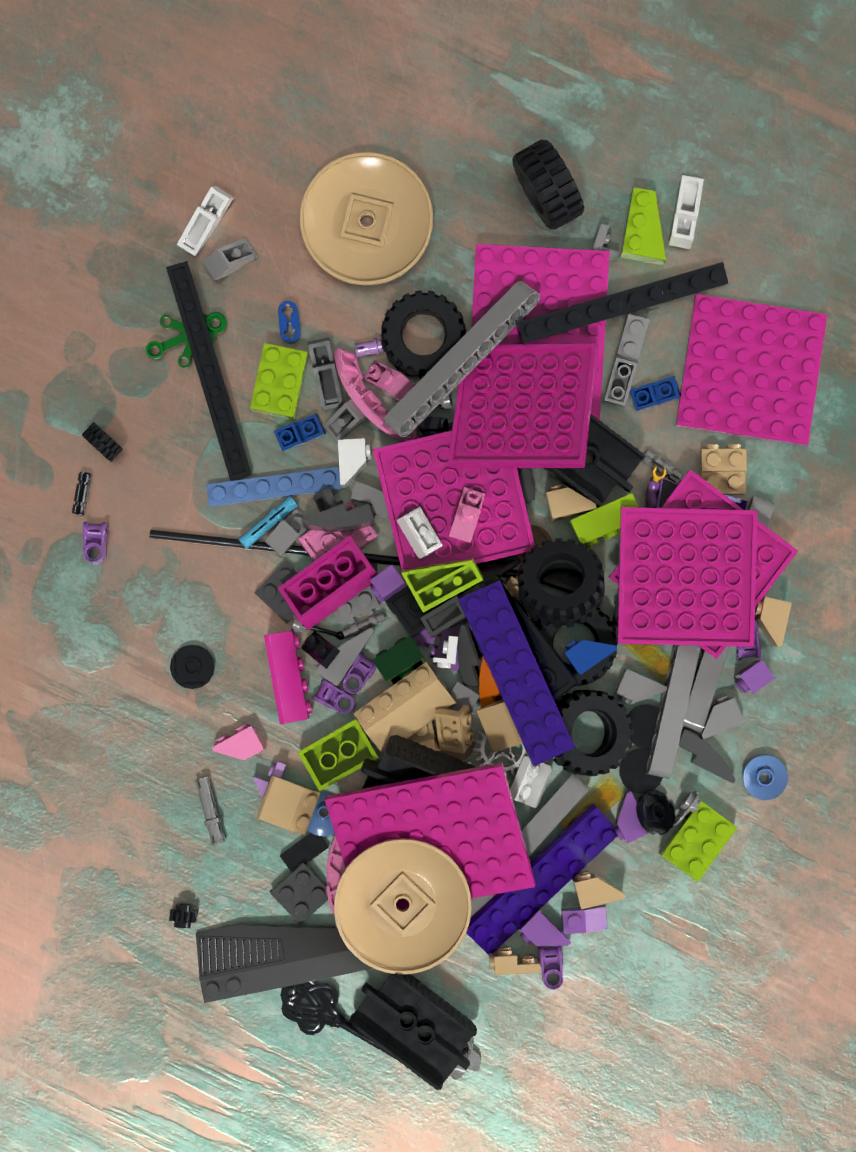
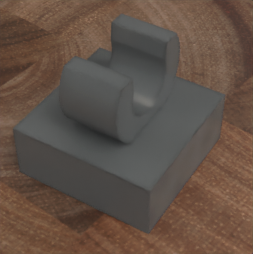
[313,488,343,512]

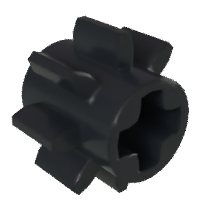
[169,904,197,928]

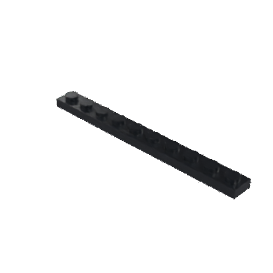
[166,261,252,481]
[515,262,729,344]

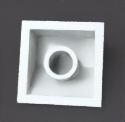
[338,438,371,489]

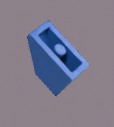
[563,639,617,675]

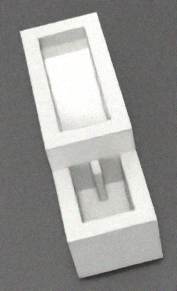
[669,175,704,249]
[177,186,234,256]

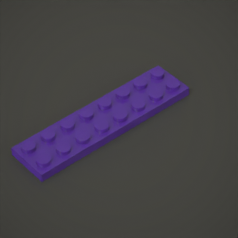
[458,580,575,766]
[466,804,618,955]

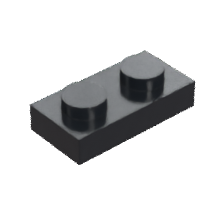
[301,631,340,669]

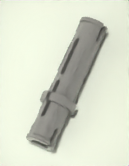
[195,776,226,845]

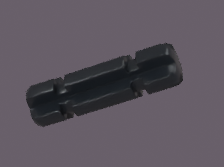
[72,472,91,516]

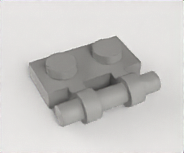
[334,586,386,638]

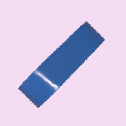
[278,301,301,344]

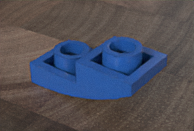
[630,376,681,411]
[274,413,326,452]

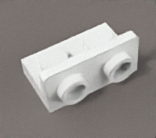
[433,636,458,669]
[510,756,553,808]

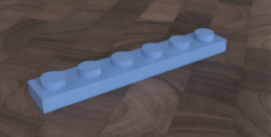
[206,467,342,507]

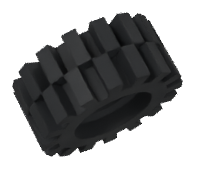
[82,422,123,462]

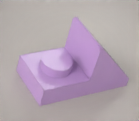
[253,761,287,798]

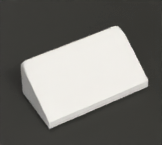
[397,507,443,559]

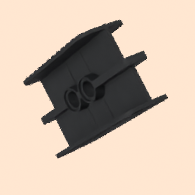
[544,414,645,508]
[361,735,476,789]
[350,973,477,1090]

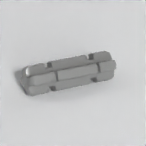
[643,449,683,483]

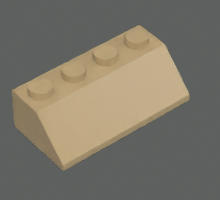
[353,662,457,754]

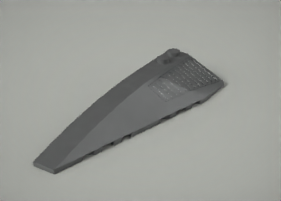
[196,924,372,1003]

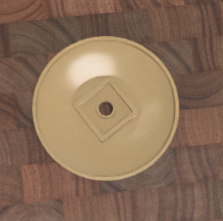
[300,152,433,285]
[334,838,472,975]

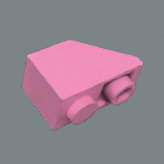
[363,360,415,401]
[449,487,486,543]
[212,724,266,760]

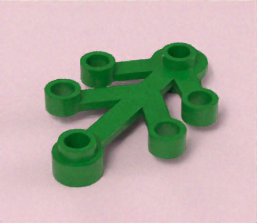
[146,312,227,369]

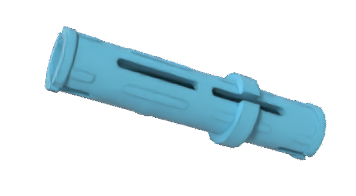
[238,496,298,549]

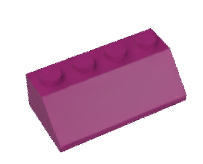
[278,535,378,630]
[264,631,312,724]

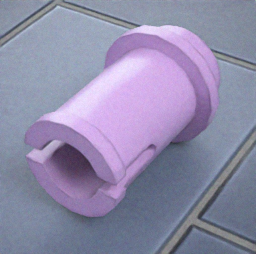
[355,338,383,358]

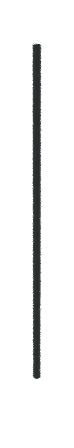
[150,530,519,578]

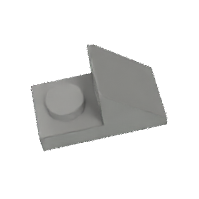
[592,223,619,261]
[265,509,308,556]

